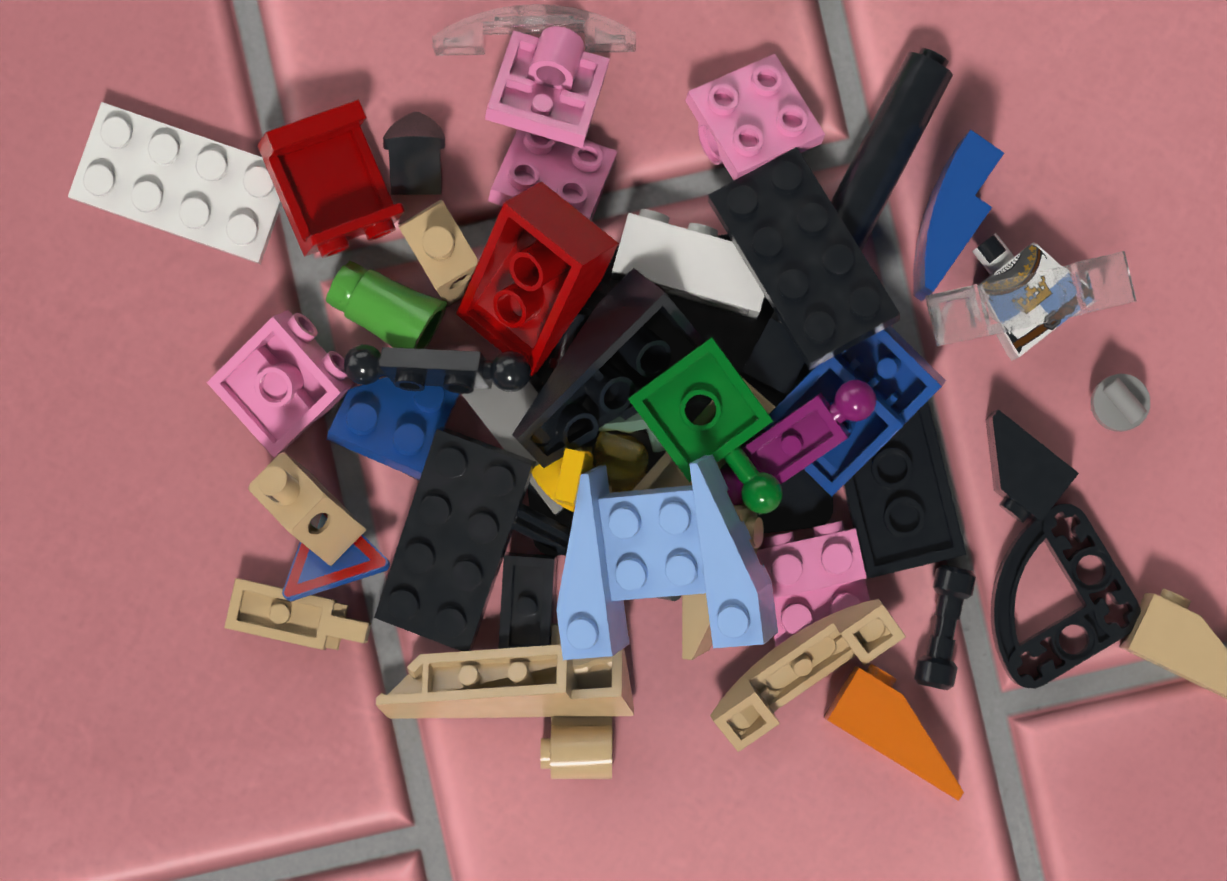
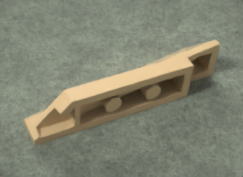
[376,644,634,719]

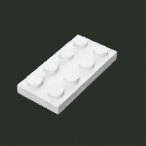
[68,102,282,265]

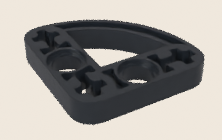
[991,504,1141,689]

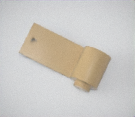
[540,624,612,779]

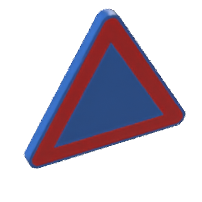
[282,513,390,602]

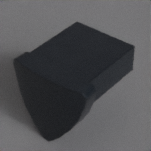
[383,112,445,195]

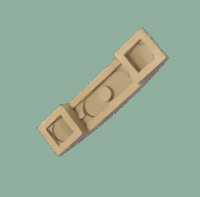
[710,599,906,752]

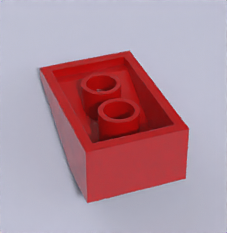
[456,181,619,376]

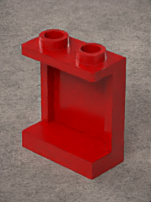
[257,99,405,258]

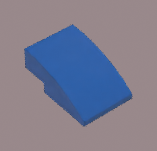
[913,129,1004,301]
[763,326,946,496]

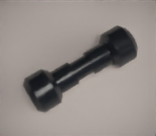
[914,565,976,690]

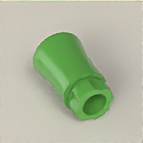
[326,261,447,349]

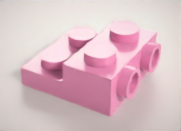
[207,310,355,458]
[757,521,870,647]

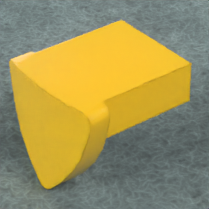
[532,448,594,512]

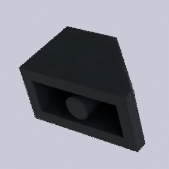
[986,410,1079,523]

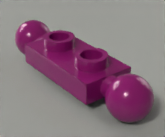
[720,380,876,505]

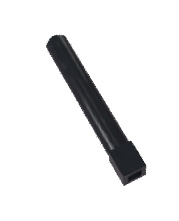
[740,48,953,399]

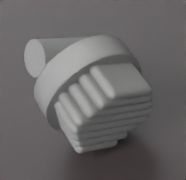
[1091,374,1150,432]

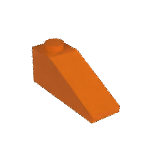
[823,664,964,801]

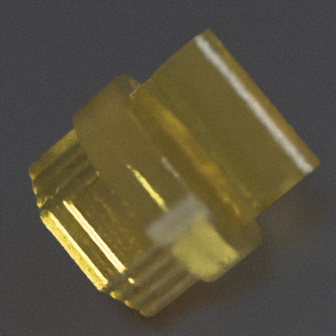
[592,431,649,493]

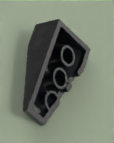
[512,268,706,468]

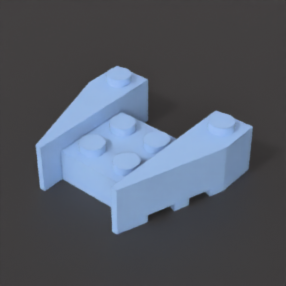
[556,454,778,660]

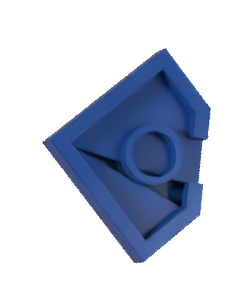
[327,376,460,480]

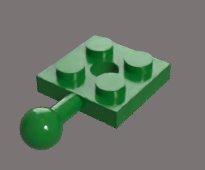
[628,337,783,514]

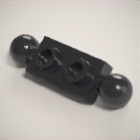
[344,344,531,394]

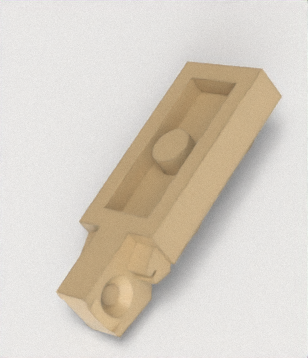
[224,578,372,650]

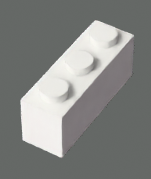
[611,209,764,319]

